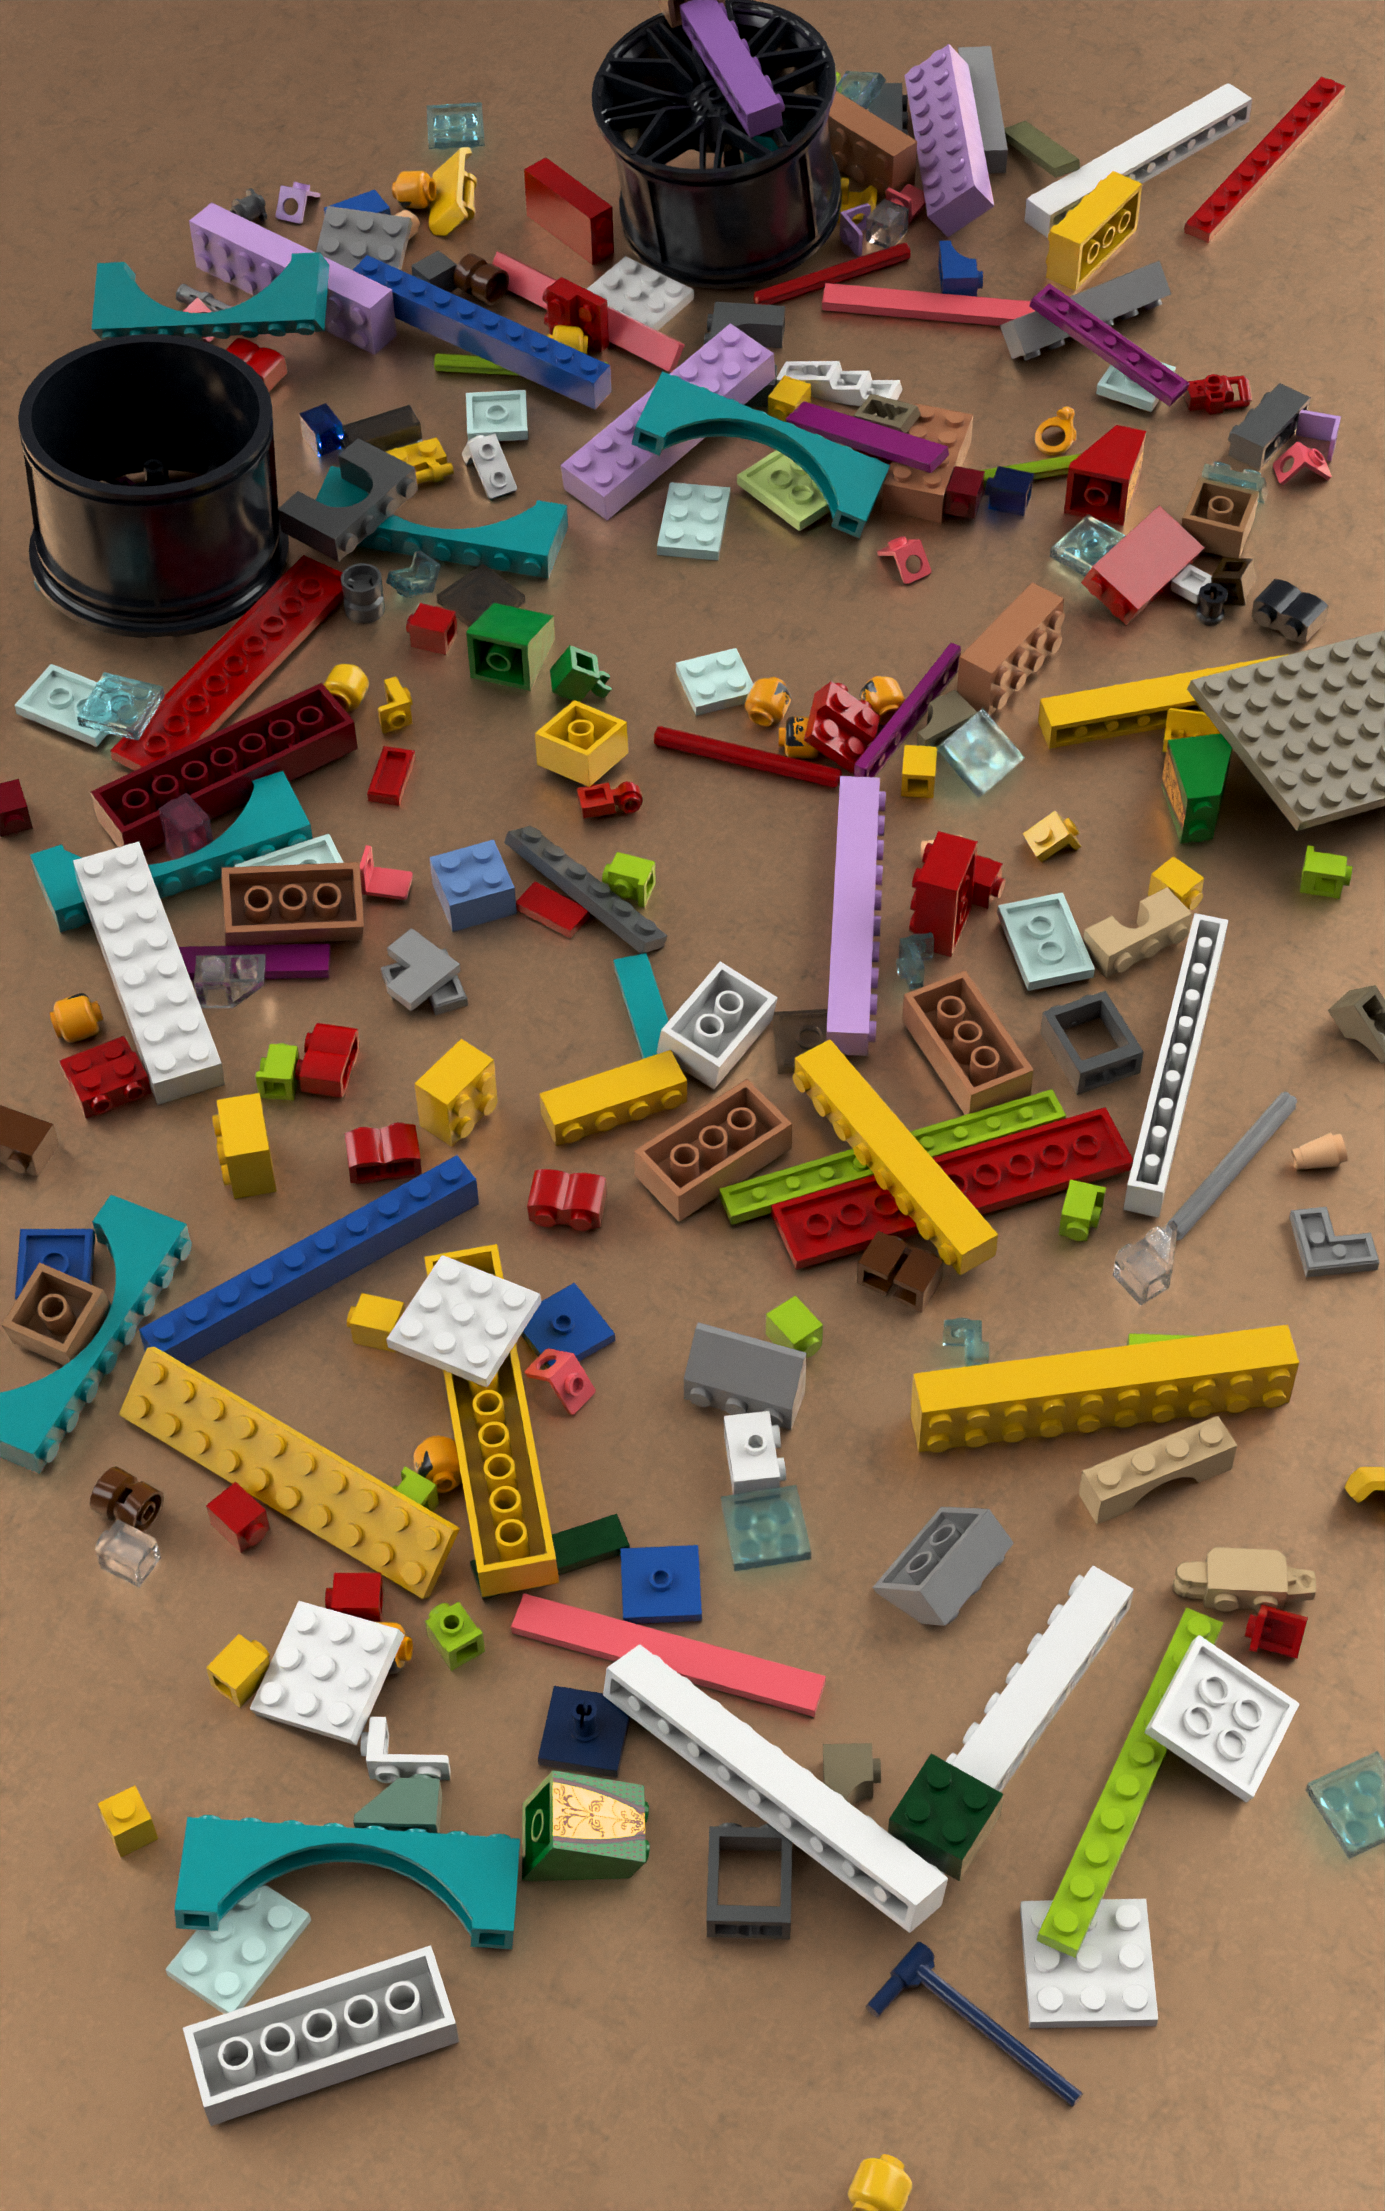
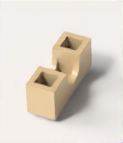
[1083,887,1192,978]

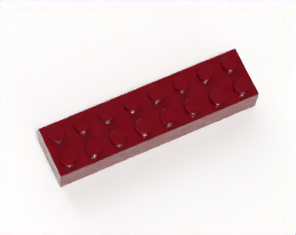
[90,682,358,852]

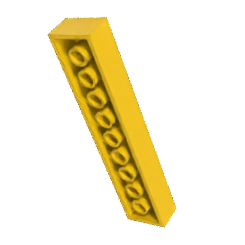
[424,1244,559,1597]
[910,1324,1299,1452]

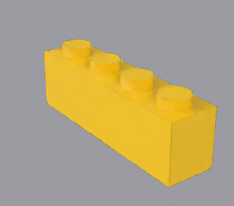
[539,1050,687,1146]

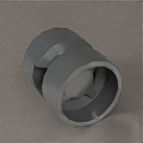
[341,563,385,624]

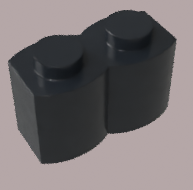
[1252,579,1328,644]

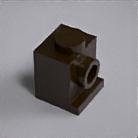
[1211,558,1256,606]

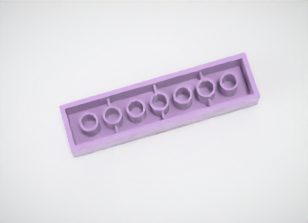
[904,44,994,237]
[189,203,397,355]
[561,323,775,520]

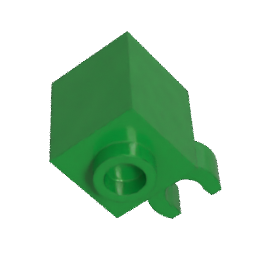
[550,645,612,702]

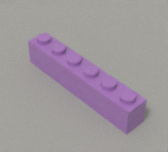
[679,0,785,138]

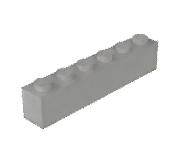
[958,46,1008,174]
[1000,261,1171,361]

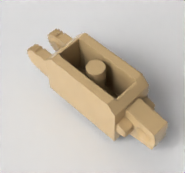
[1172,1547,1316,1612]

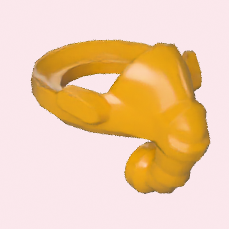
[1035,406,1076,456]

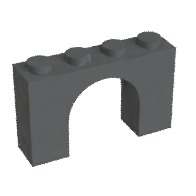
[704,302,785,407]
[278,438,418,562]

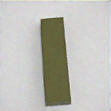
[1004,121,1080,178]

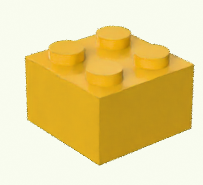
[535,700,628,787]
[414,1039,498,1147]
[212,1093,277,1199]

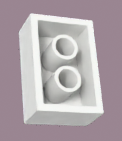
[657,961,778,1089]

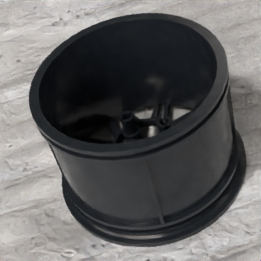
[592,0,842,289]
[18,334,289,638]

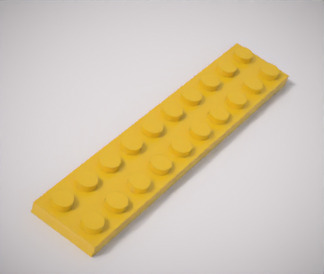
[118,1347,460,1599]

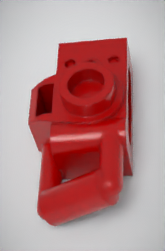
[1183,374,1252,415]

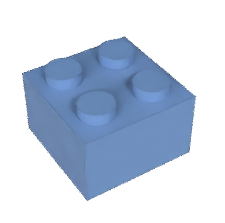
[429,840,517,932]

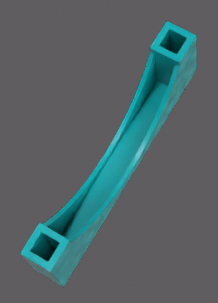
[91,252,330,340]
[631,371,890,539]
[316,466,568,579]
[30,771,313,933]
[0,1195,192,1474]
[174,1815,520,1950]

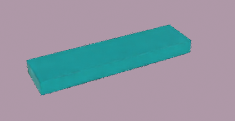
[613,953,668,1059]

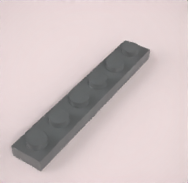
[504,826,668,954]

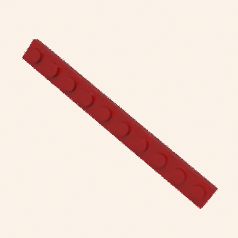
[1184,76,1346,243]

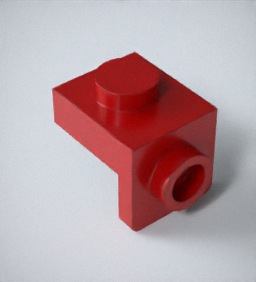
[1244,1604,1308,1659]

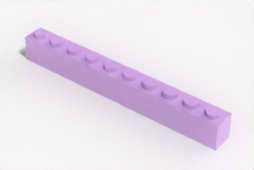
[826,776,886,1056]

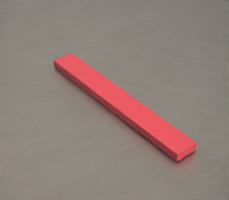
[492,251,685,372]
[822,283,1035,326]
[511,1593,826,1717]

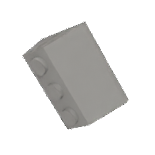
[684,1322,807,1430]
[872,1507,1014,1626]

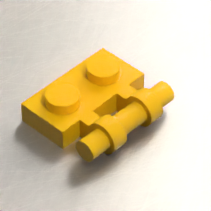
[385,437,454,486]

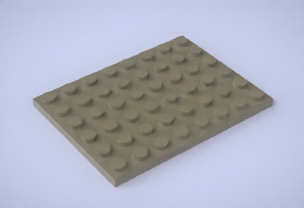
[1187,630,1385,831]

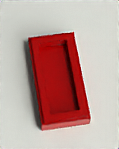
[367,746,416,806]
[516,881,590,939]

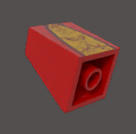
[1064,425,1146,526]

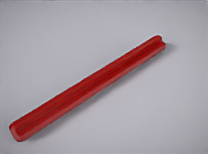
[754,243,911,305]
[654,726,842,788]

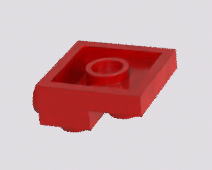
[542,277,609,352]
[804,681,880,775]
[59,1036,152,1119]

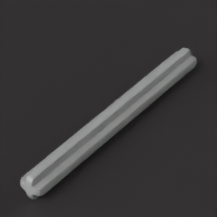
[1165,1092,1297,1241]

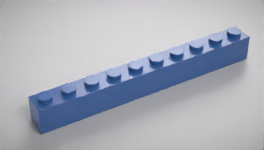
[353,255,612,410]
[139,1155,479,1366]

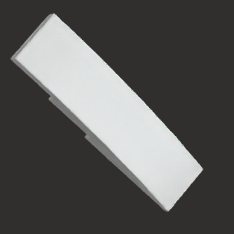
[777,361,903,407]

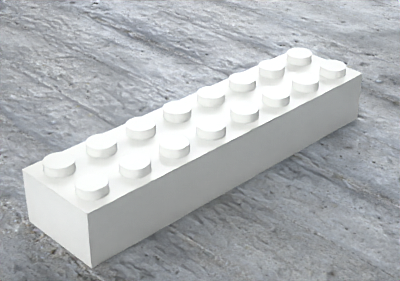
[73,842,225,1105]

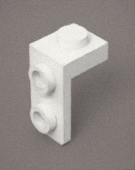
[462,433,517,500]
[361,1717,451,1783]

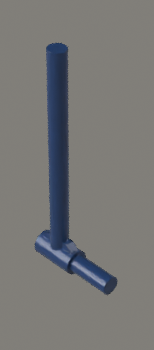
[866,1942,1083,2107]

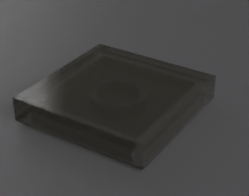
[436,564,526,627]
[772,1009,847,1074]

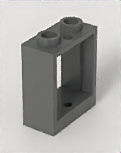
[1040,991,1144,1095]
[706,1823,792,1939]

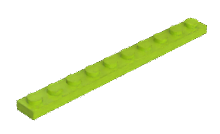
[719,1089,1066,1225]
[1037,1607,1224,1958]

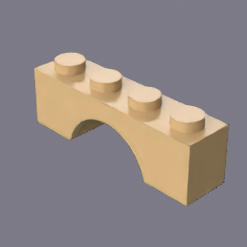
[1079,1416,1237,1524]

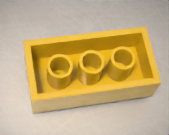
[1045,171,1142,291]

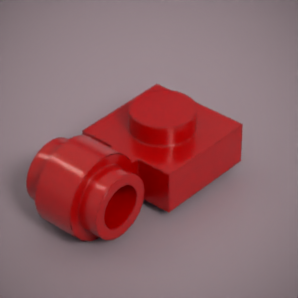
[577,781,643,819]

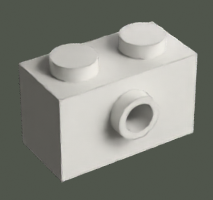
[724,1411,786,1501]

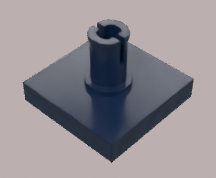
[538,1686,630,1778]

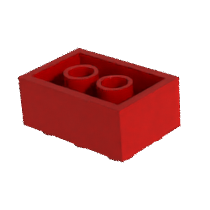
[909,831,978,957]

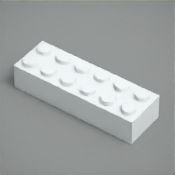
[183,1945,459,2126]

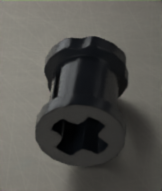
[1196,583,1228,626]

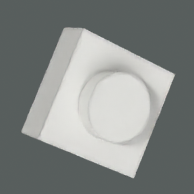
[1170,564,1212,604]

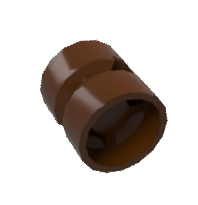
[453,253,509,305]
[90,1466,164,1536]

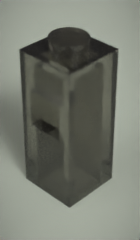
[340,405,422,452]

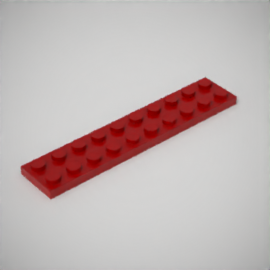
[110,555,343,771]
[771,1107,1133,1270]

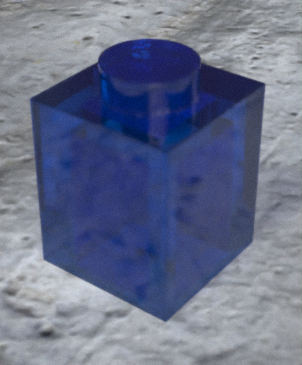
[299,403,345,458]
[985,466,1034,516]

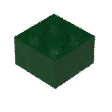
[888,1753,1004,1881]

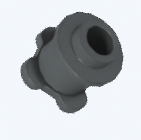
[230,188,267,221]

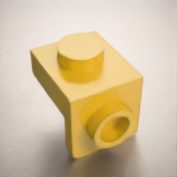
[378,676,413,733]
[1022,811,1082,862]

